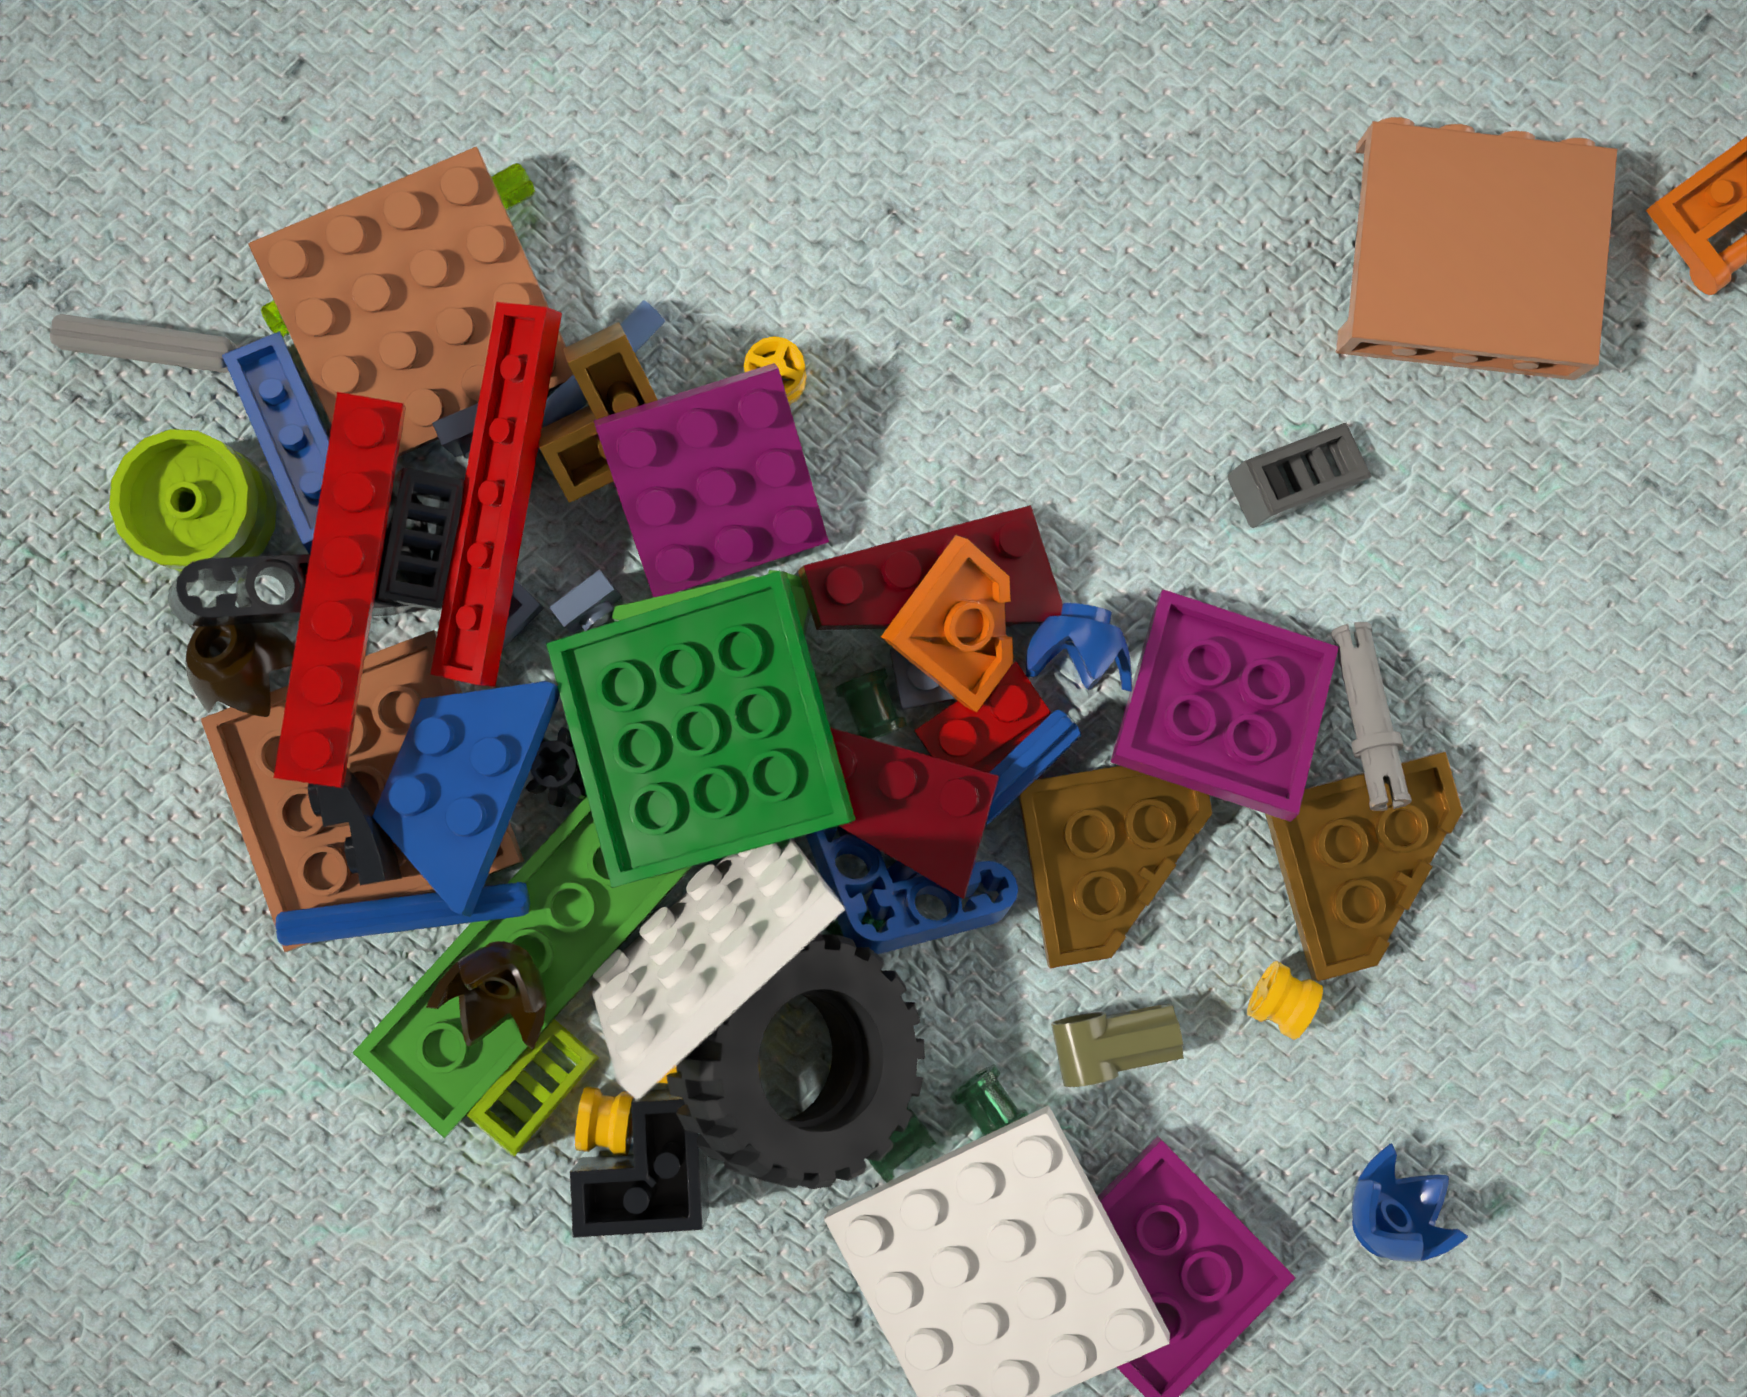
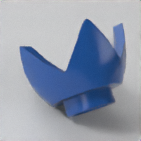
[1026,603,1132,692]
[1351,1143,1468,1262]

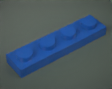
[222,331,329,554]

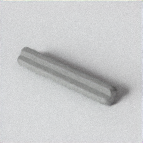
[50,314,236,373]

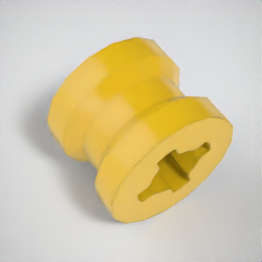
[744,336,807,405]
[1247,961,1323,1040]
[575,1087,634,1156]

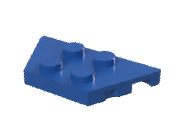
[372,681,560,917]

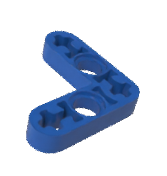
[806,826,1018,954]

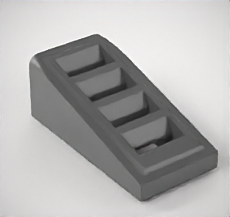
[1228,422,1372,528]

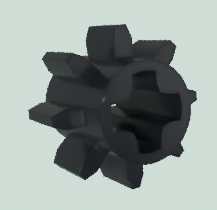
[525,727,587,807]

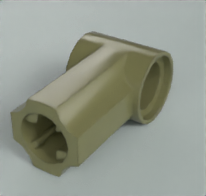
[1051,1004,1184,1087]

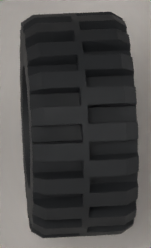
[667,933,925,1189]

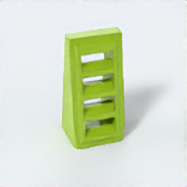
[466,1019,599,1157]

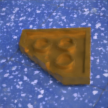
[1265,752,1463,982]
[1018,766,1212,968]

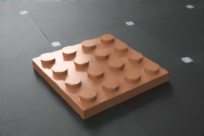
[248,146,573,457]
[201,630,524,952]

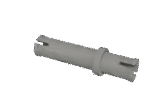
[1331,622,1412,811]

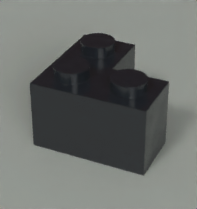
[570,1089,710,1238]

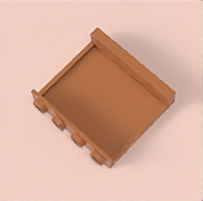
[1336,117,1618,380]

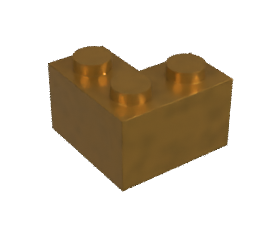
[539,322,658,503]

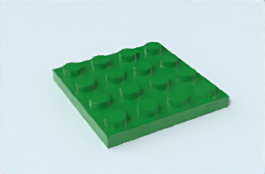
[546,571,856,888]

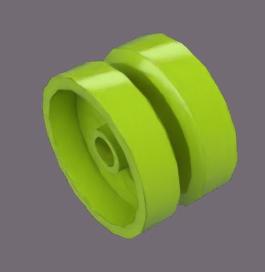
[109,429,277,572]

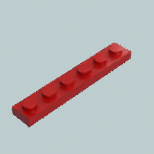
[430,302,562,687]
[273,392,406,788]

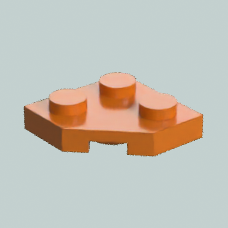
[881,535,1013,712]

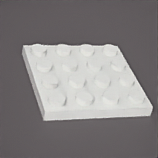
[589,838,845,1100]
[824,1105,1170,1397]

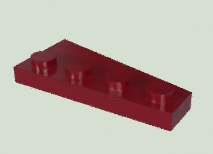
[798,505,1063,630]
[830,727,1000,899]

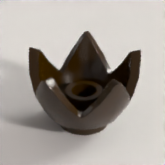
[185,623,295,717]
[426,941,546,1049]

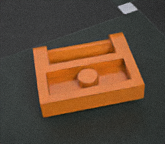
[1646,136,1747,295]

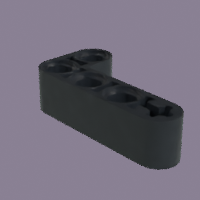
[168,495,432,627]

